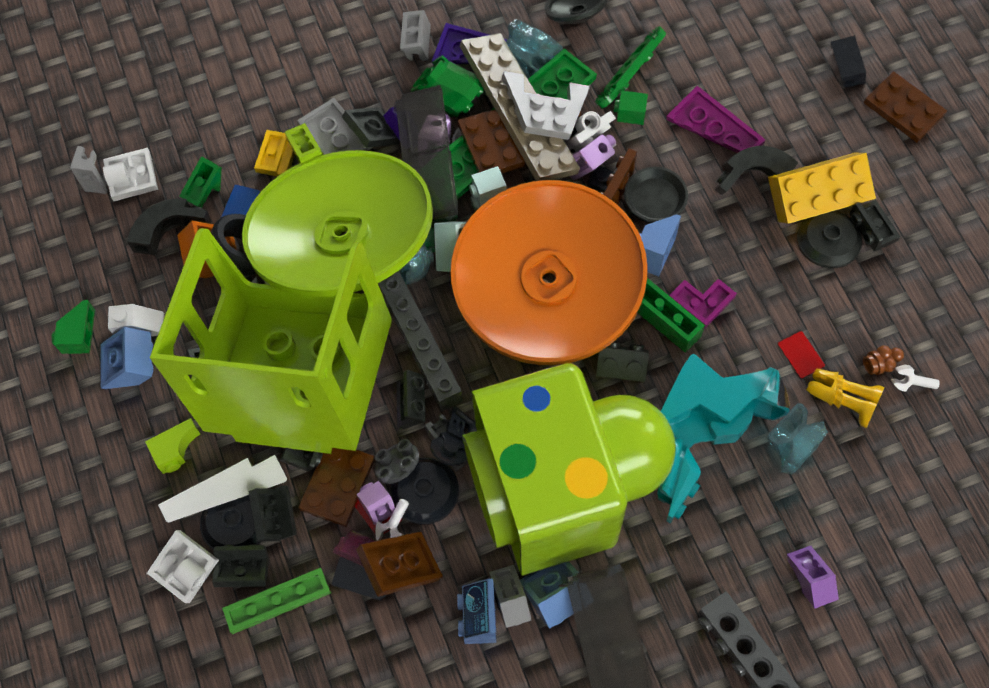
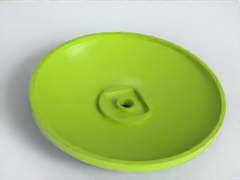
[242,150,433,297]

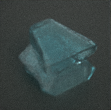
[506,19,563,73]
[768,403,829,475]

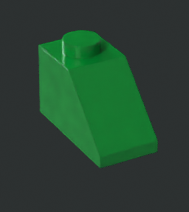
[52,300,95,354]

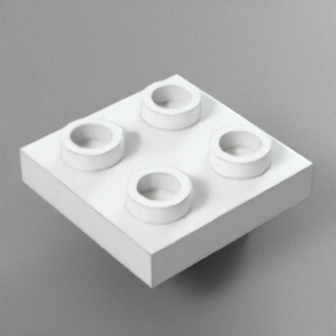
[565,111,616,152]
[103,148,158,201]
[147,530,219,604]

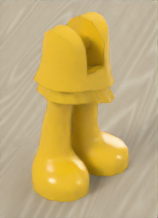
[806,368,885,428]

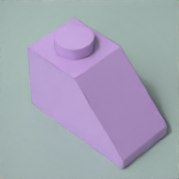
[357,481,395,526]

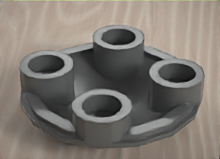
[374,439,419,484]

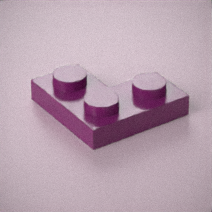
[669,279,737,329]

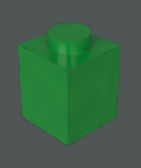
[614,90,648,125]

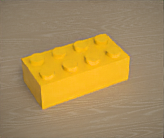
[768,153,876,224]

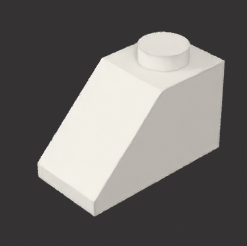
[108,304,164,336]

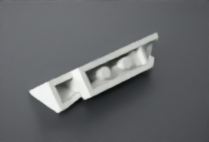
[158,455,287,522]

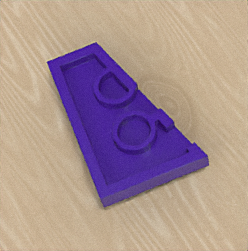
[432,23,508,65]

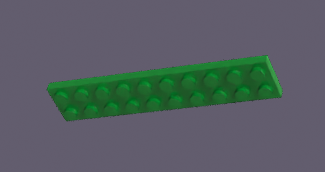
[418,49,597,215]

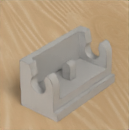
[400,10,431,61]
[70,146,108,194]

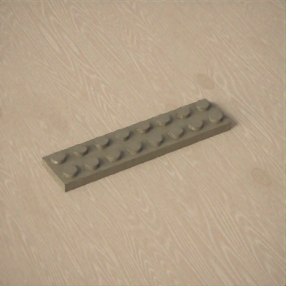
[460,33,580,181]

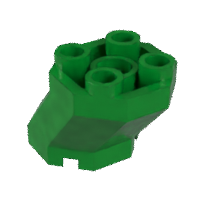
[411,55,484,117]

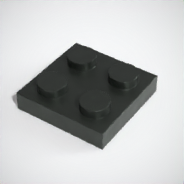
[342,107,401,148]

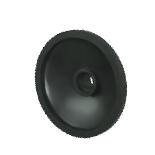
[544,0,608,24]

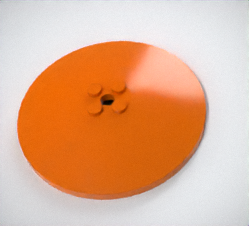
[451,180,647,365]

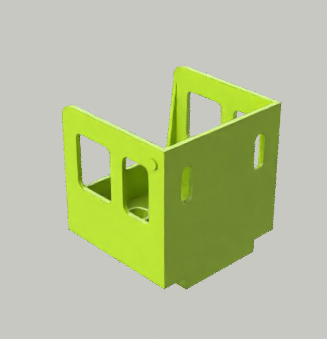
[150,228,392,454]

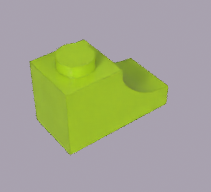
[285,123,322,164]
[145,418,201,474]

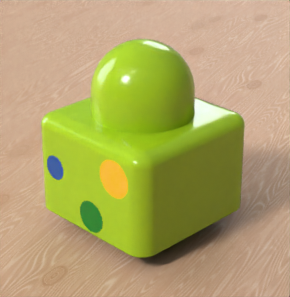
[462,363,676,576]

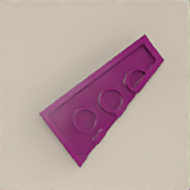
[666,86,765,153]

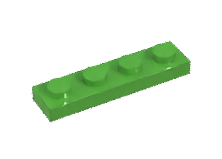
[222,568,331,634]

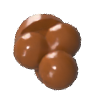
[863,345,904,375]

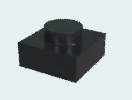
[587,165,615,193]

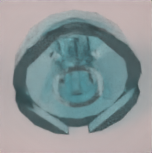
[397,243,434,285]

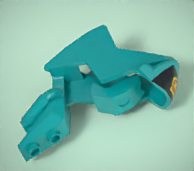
[657,354,790,523]

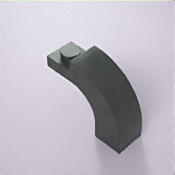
[714,146,799,195]
[127,198,212,255]

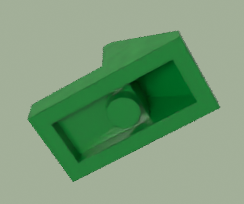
[179,156,222,208]

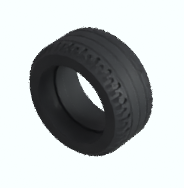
[211,214,256,277]

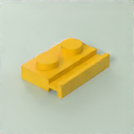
[254,130,295,176]

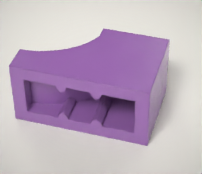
[787,546,839,608]

